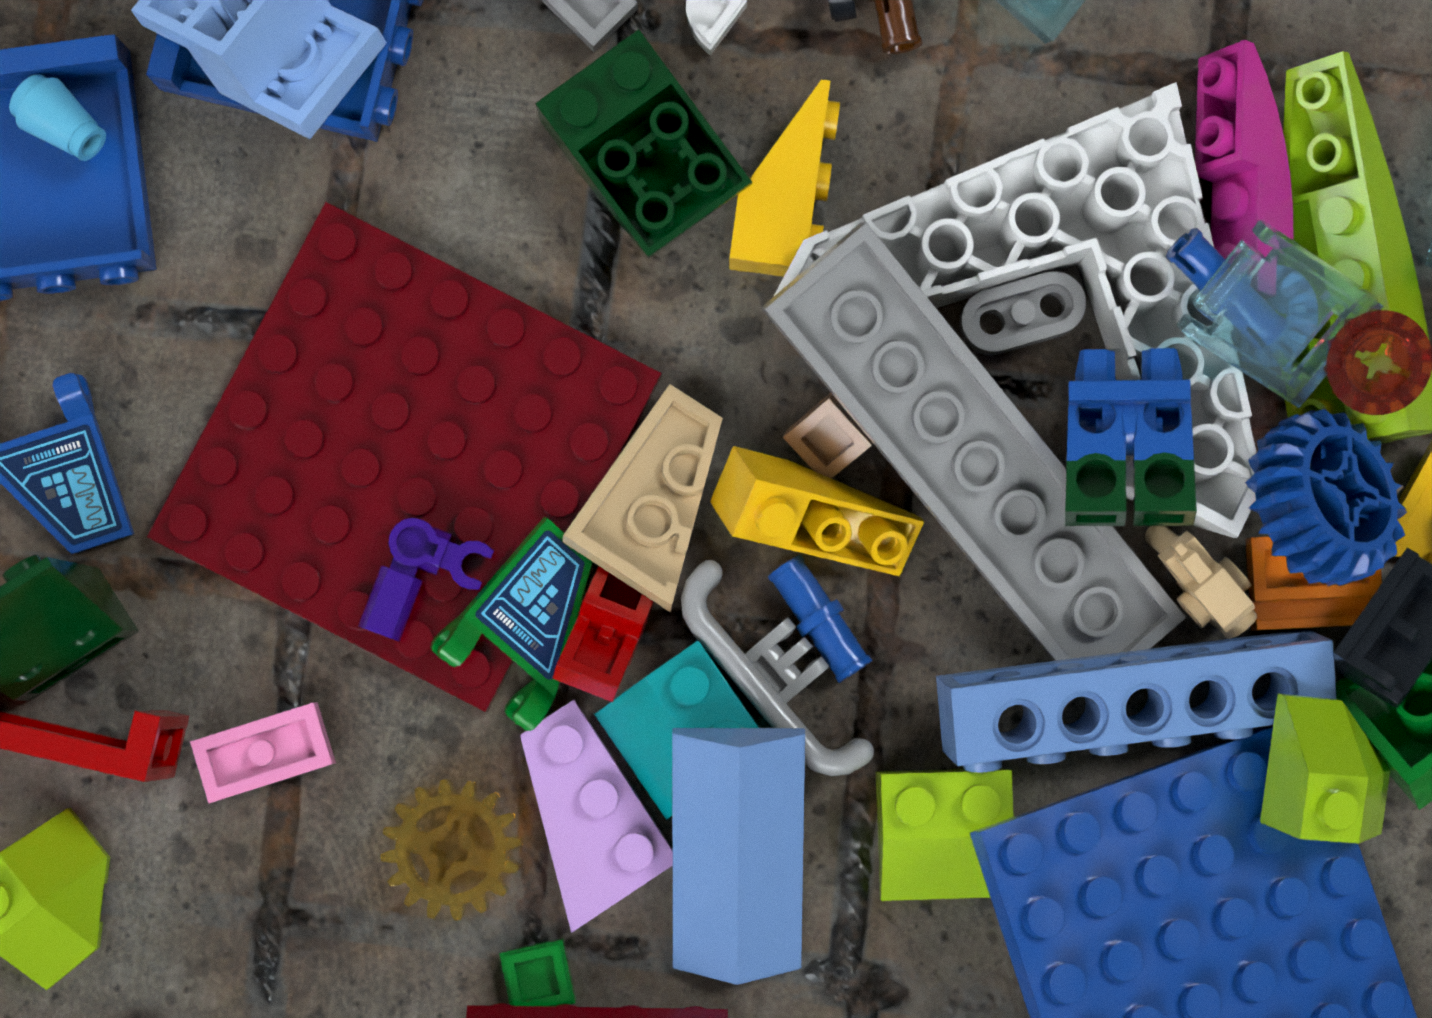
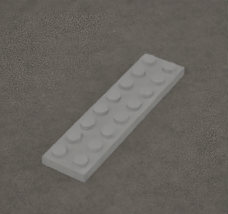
[761,222,1186,661]

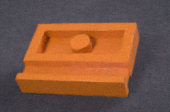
[1245,537,1382,631]

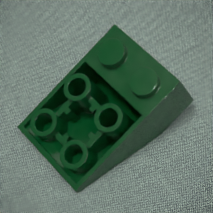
[535,29,752,259]
[0,555,139,701]

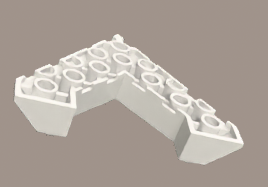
[774,82,1257,538]

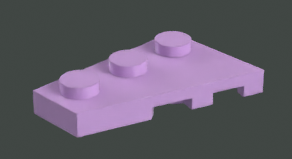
[520,700,673,933]

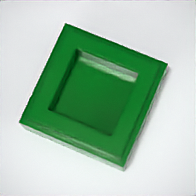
[499,938,576,1006]

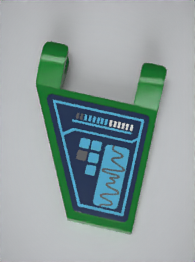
[430,517,592,731]

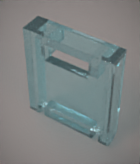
[1176,219,1384,408]

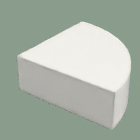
[685,0,748,56]

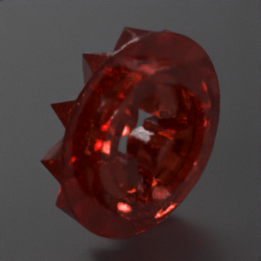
[1323,309,1432,415]

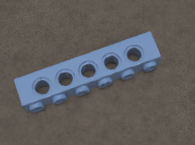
[936,629,1336,772]

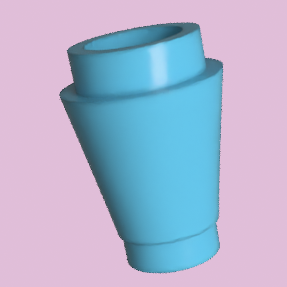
[9,74,106,161]

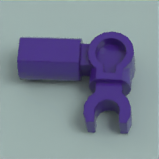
[358,518,494,642]

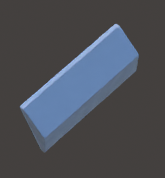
[672,728,805,985]

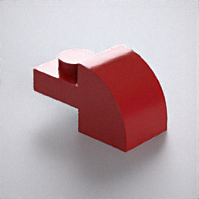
[553,566,655,702]

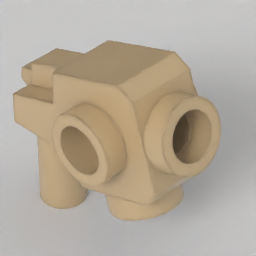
[1145,526,1257,639]

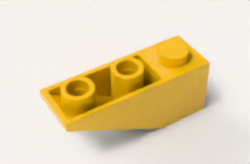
[729,79,840,277]
[710,446,925,576]

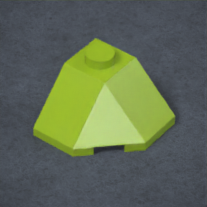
[1260,693,1390,844]
[0,808,110,990]

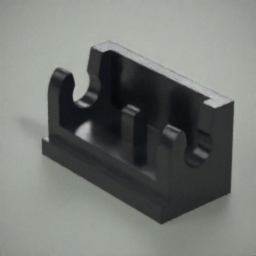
[1334,548,1432,709]

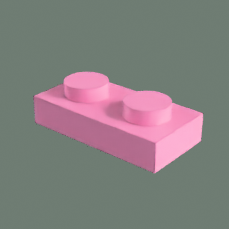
[190,702,336,803]

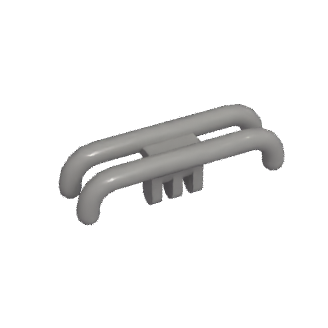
[681,560,874,776]

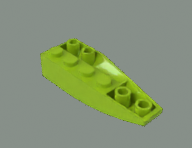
[1274,51,1432,443]

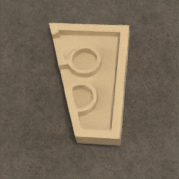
[563,384,723,612]

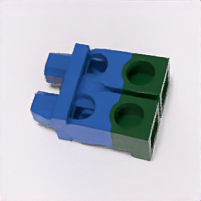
[1065,348,1197,526]

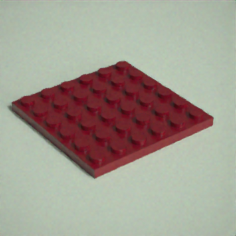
[147,202,662,712]

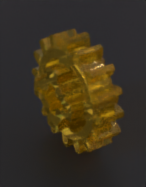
[380,778,523,921]

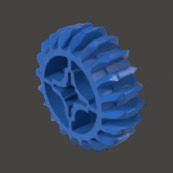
[1245,409,1407,586]

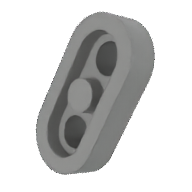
[959,271,1086,355]

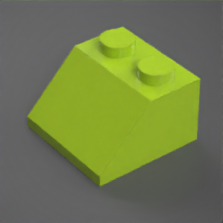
[876,768,1014,901]

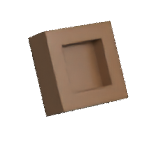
[783,393,873,479]

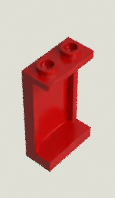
[0,710,190,782]

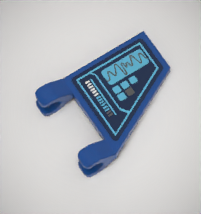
[0,373,134,554]

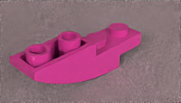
[1195,40,1294,298]

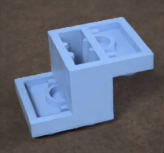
[131,0,387,139]

